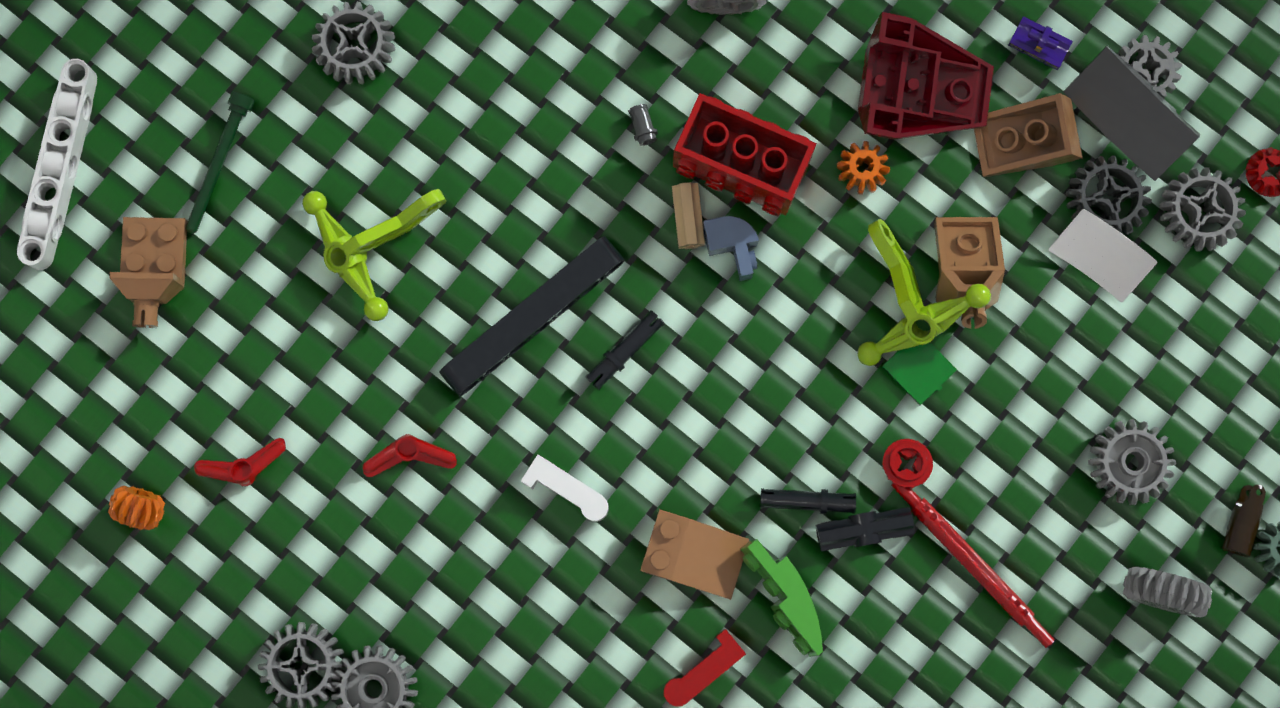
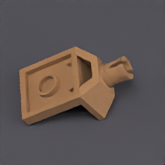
[110,217,188,328]
[934,217,1005,329]

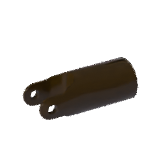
[1221,485,1266,557]

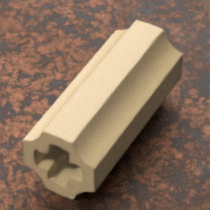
[672,182,705,249]

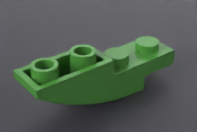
[740,539,823,657]

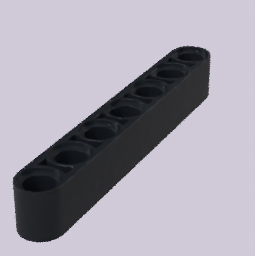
[439,236,625,397]

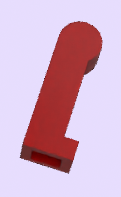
[664,629,746,707]

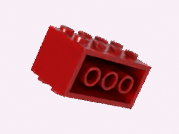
[673,93,817,216]

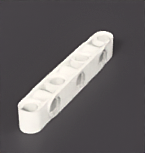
[17,59,97,270]

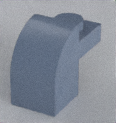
[703,216,759,281]

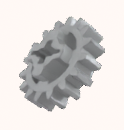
[1119,35,1182,98]

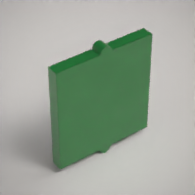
[882,342,957,406]

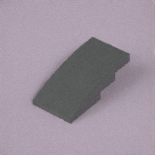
[1064,46,1200,181]

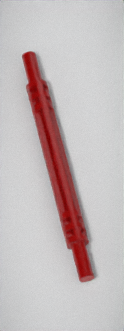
[891,483,1055,648]

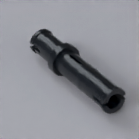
[585,310,665,390]
[760,488,856,514]

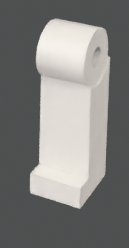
[521,455,609,522]

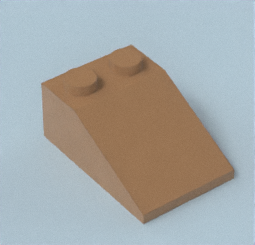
[974,93,1083,177]
[640,509,749,600]

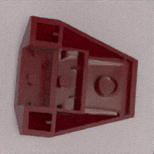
[858,12,994,140]

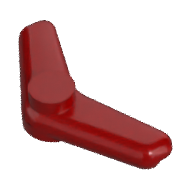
[362,434,457,477]
[194,438,286,487]

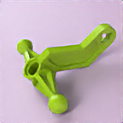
[302,189,446,321]
[857,219,991,366]

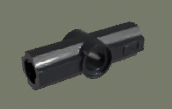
[815,507,915,551]

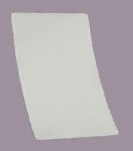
[1048,209,1157,302]

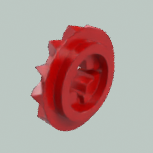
[1246,147,1280,197]
[882,439,933,489]

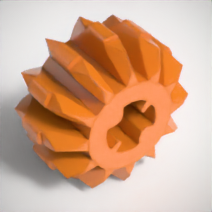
[836,141,890,195]
[108,486,165,530]

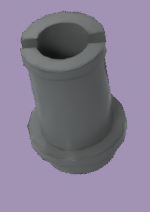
[628,104,658,146]

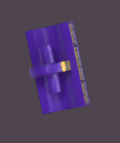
[1008,16,1073,70]

